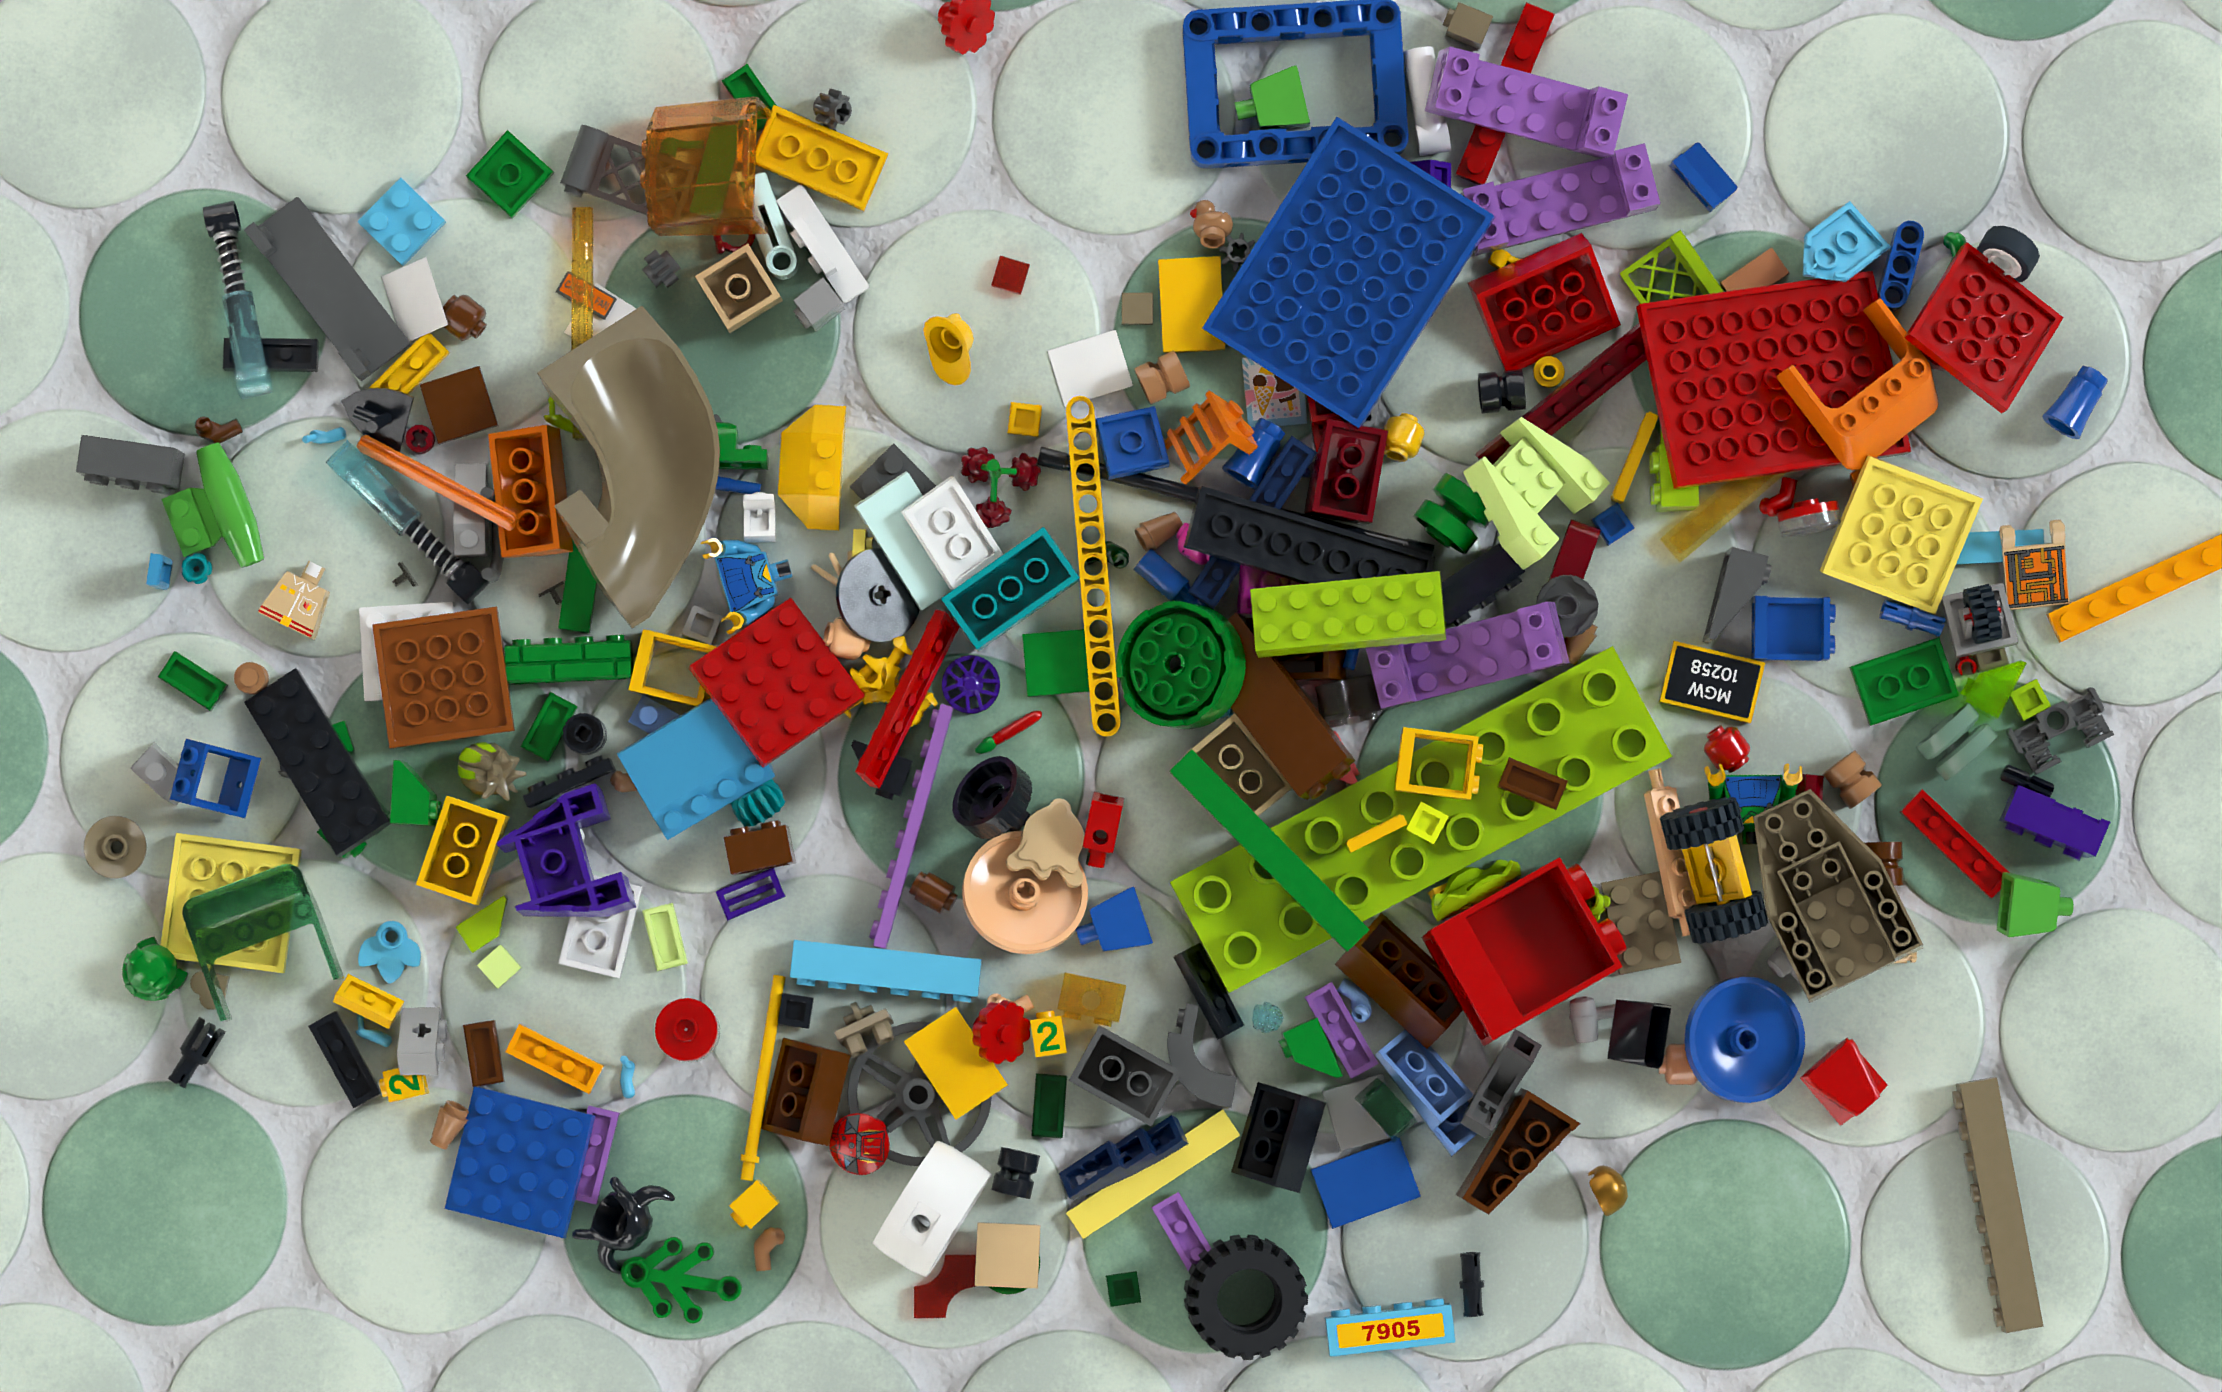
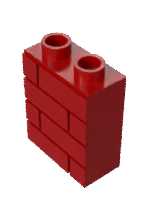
[1421,857,1627,1046]

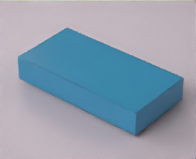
[146,553,173,590]

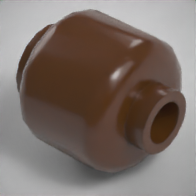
[443,295,487,341]

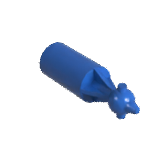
[1133,549,1210,608]

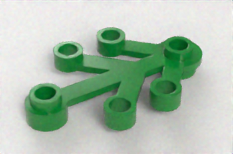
[621,1237,742,1324]

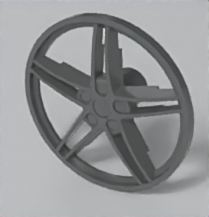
[848,1022,992,1166]

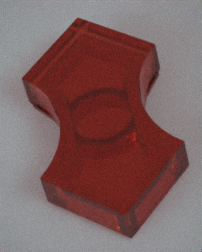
[914,1254,976,1318]

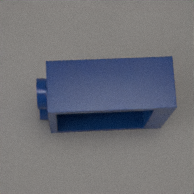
[170,739,261,818]

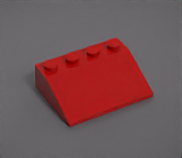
[1468,233,1621,371]

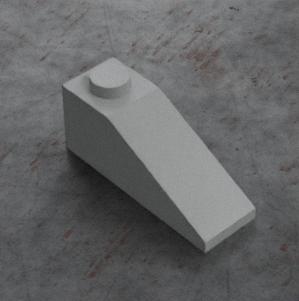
[453,463,490,558]

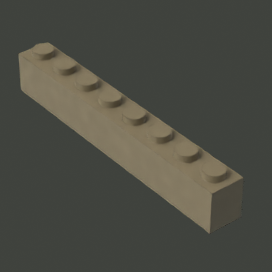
[1952,1077,2044,1333]

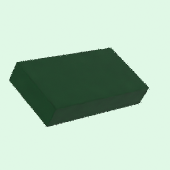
[1031,1073,1067,1138]

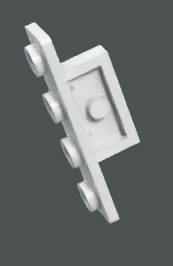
[777,185,869,303]

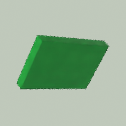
[1849,637,1959,726]

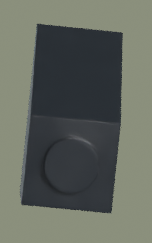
[851,740,913,800]

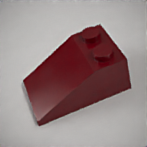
[1304,419,1388,525]

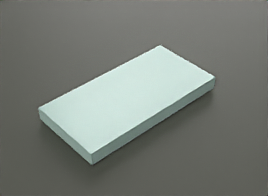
[854,471,952,610]

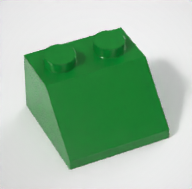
[390,760,442,827]
[1278,1017,1343,1078]

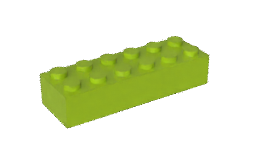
[1250,571,1446,658]

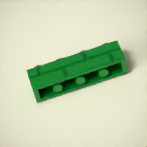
[504,635,633,685]

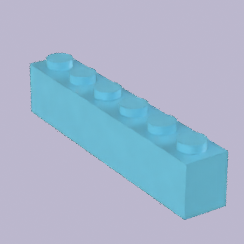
[790,940,982,1002]

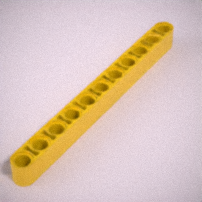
[1066,396,1121,737]

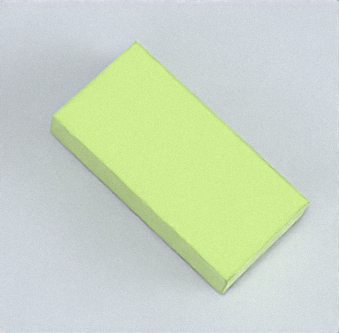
[642,903,688,971]

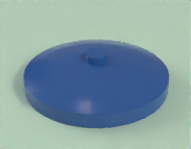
[1684,977,1805,1103]

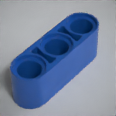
[1877,220,1924,312]

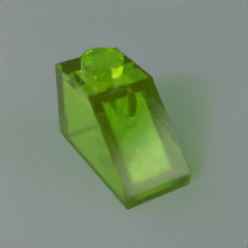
[1959,660,2027,720]

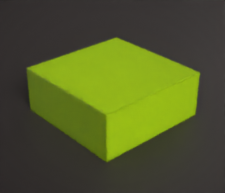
[2008,679,2051,721]

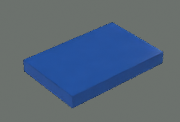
[1311,1138,1421,1229]

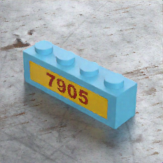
[1325,1298,1455,1357]

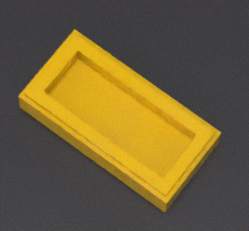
[1345,814,1408,853]

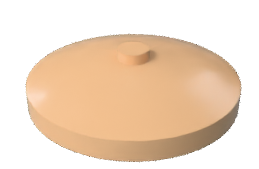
[962,831,1088,954]

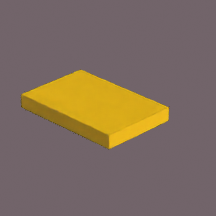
[1158,256,1225,353]
[904,1007,1008,1120]

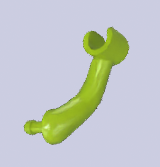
[543,397,583,436]

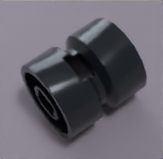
[1478,369,1526,414]
[563,713,607,755]
[991,1147,1040,1199]

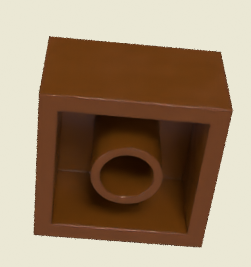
[724,820,796,875]

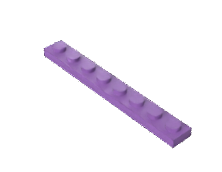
[869,704,954,949]

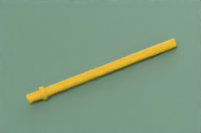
[740,975,786,1181]

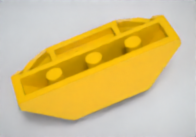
[778,405,846,531]

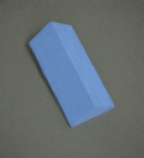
[1375,1030,1477,1157]

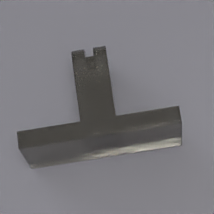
[392,562,418,587]
[538,581,565,605]

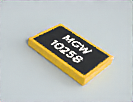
[1659,641,1765,724]

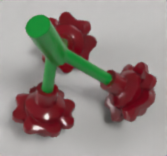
[961,447,1041,528]

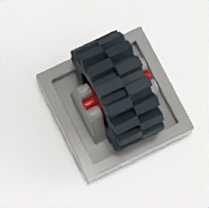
[1941,583,2018,658]

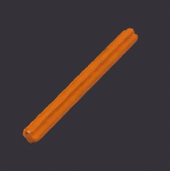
[357,435,519,530]

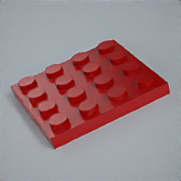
[1904,242,2064,414]
[689,597,865,768]

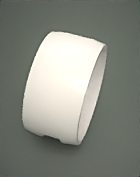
[873,1141,991,1278]

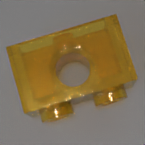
[1057,973,1126,1027]

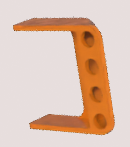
[1776,298,1939,471]

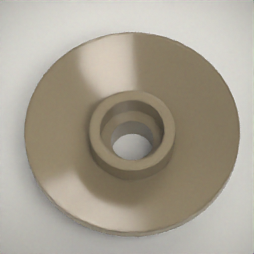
[84,816,147,878]

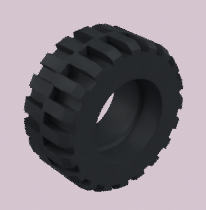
[1184,1234,1308,1360]

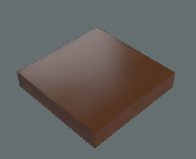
[420,366,499,445]

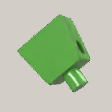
[1234,65,1310,130]
[1997,872,2074,937]

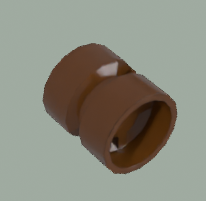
[1865,842,1904,886]

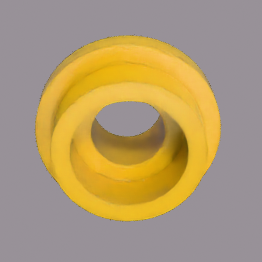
[1533,356,1565,388]

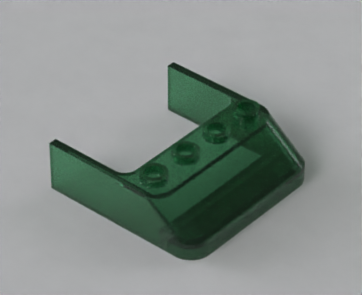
[182,864,344,1022]

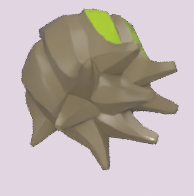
[458,742,527,801]

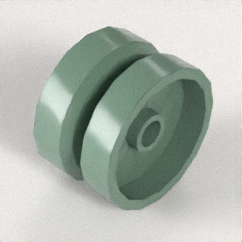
[1916,703,1998,781]

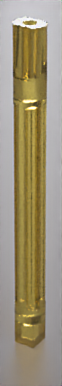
[571,207,593,441]

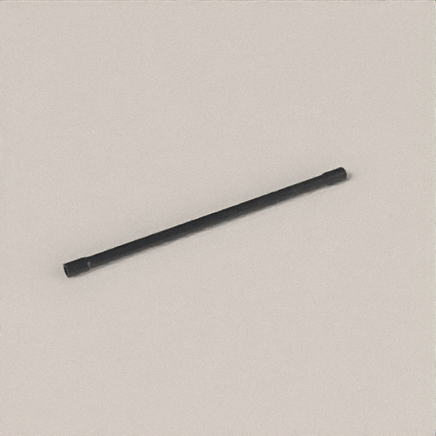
[1037,447,1435,555]

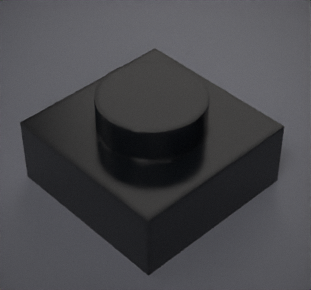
[778,993,814,1029]

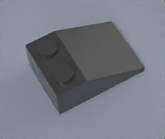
[1702,547,1772,643]
[1069,1025,1182,1127]

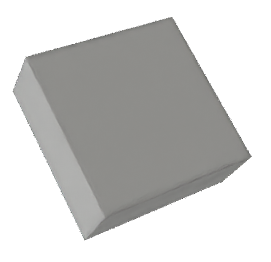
[682,605,723,645]

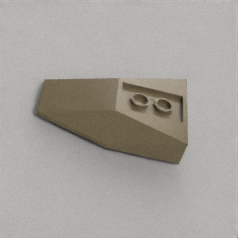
[1753,789,1923,1003]

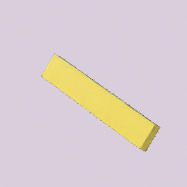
[1066,1109,1240,1239]

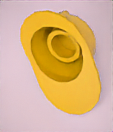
[923,313,974,386]

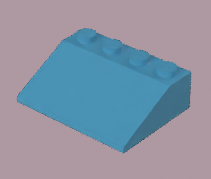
[617,698,775,840]

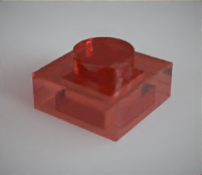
[991,256,1030,295]

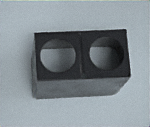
[1607,999,1671,1069]

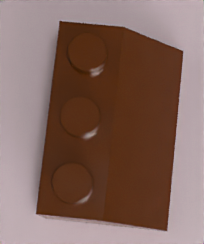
[761,1038,851,1146]

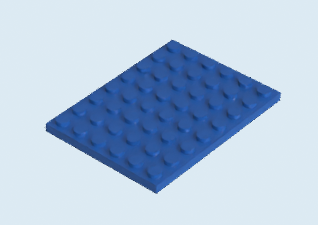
[1202,117,1495,428]

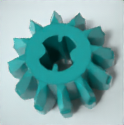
[730,779,786,827]

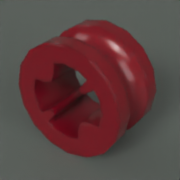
[405,425,435,454]

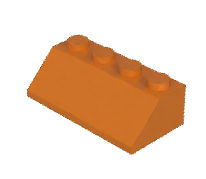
[488,425,573,558]

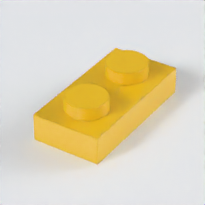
[333,974,404,1029]

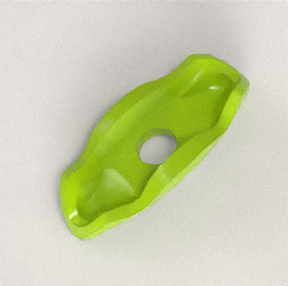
[1431,859,1521,922]

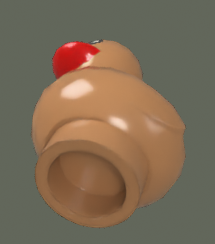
[1190,200,1233,248]

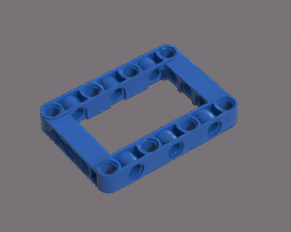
[1183,0,1409,169]

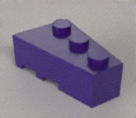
[1999,785,2110,861]

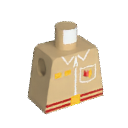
[258,561,330,640]

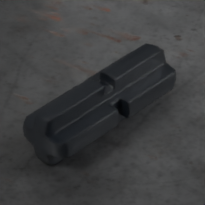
[2000,765,2054,797]

